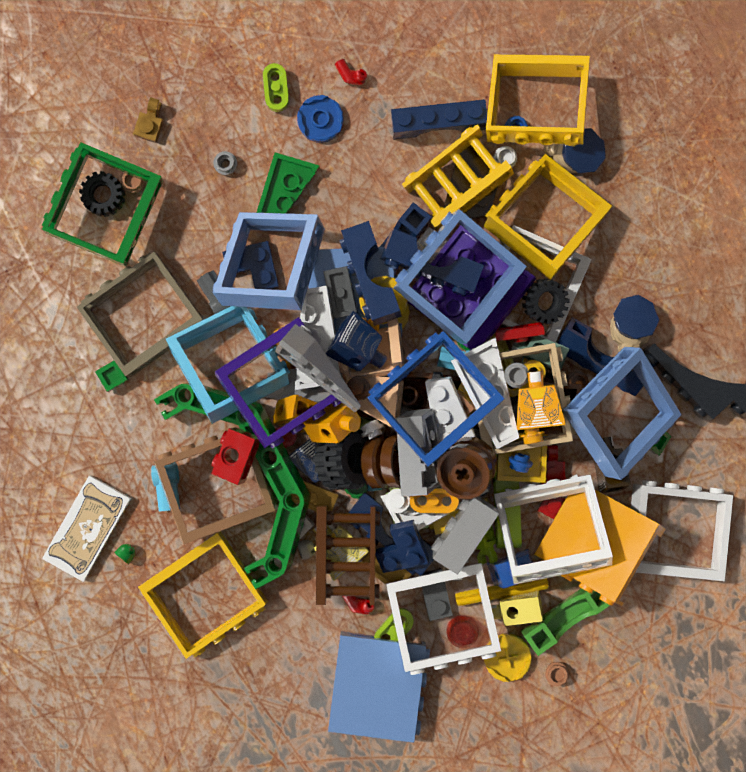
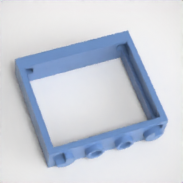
[393,209,527,344]
[213,212,325,310]
[562,347,682,480]

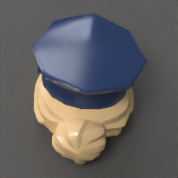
[544,128,606,174]
[610,295,660,352]

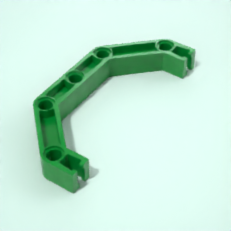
[154,383,310,589]

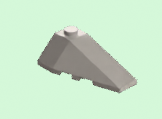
[275,324,361,412]

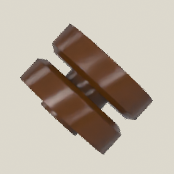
[361,435,401,488]
[436,437,498,499]

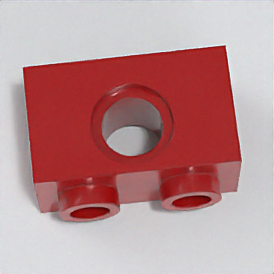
[211,427,260,485]

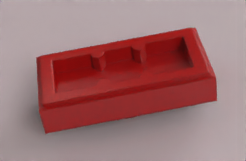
[495,322,545,342]

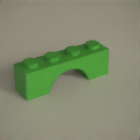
[521,588,610,656]

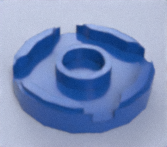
[297,95,344,143]

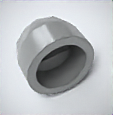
[298,540,316,560]

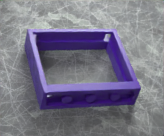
[215,317,342,449]

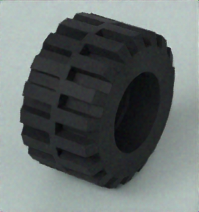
[313,429,368,490]

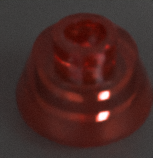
[446,615,479,648]

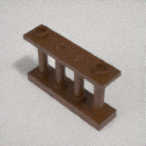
[316,505,380,605]

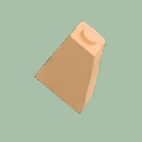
[342,374,404,427]

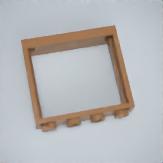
[154,427,275,544]

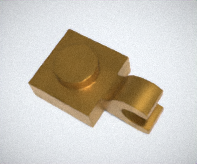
[133,97,164,143]

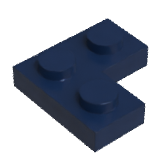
[222,241,279,290]
[375,520,429,573]

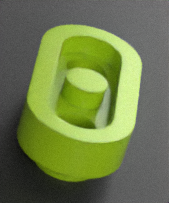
[263,63,289,112]
[374,608,414,641]

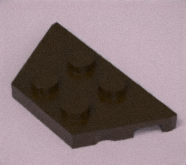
[444,145,498,219]

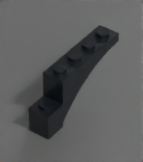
[643,343,746,420]

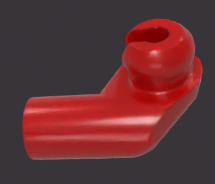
[334,59,367,86]
[342,596,375,615]

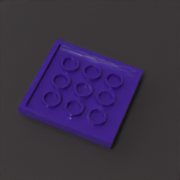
[408,225,536,350]

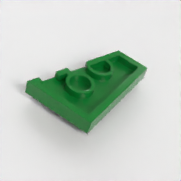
[256,152,320,214]

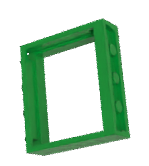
[42,142,163,267]

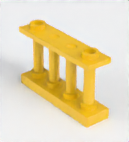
[402,125,514,231]

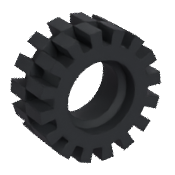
[79,171,125,217]
[522,279,570,324]

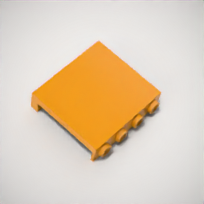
[534,489,666,606]

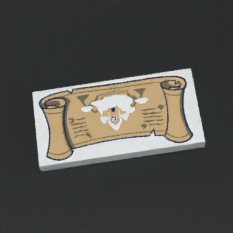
[42,475,132,582]

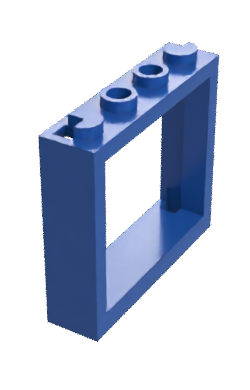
[367,331,505,467]

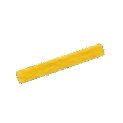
[455,578,548,606]

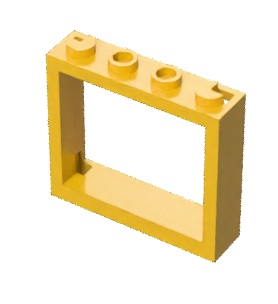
[486,54,590,146]
[483,154,612,280]
[138,531,268,659]

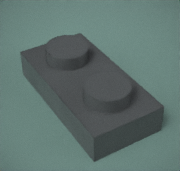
[323,266,358,319]
[419,568,453,621]

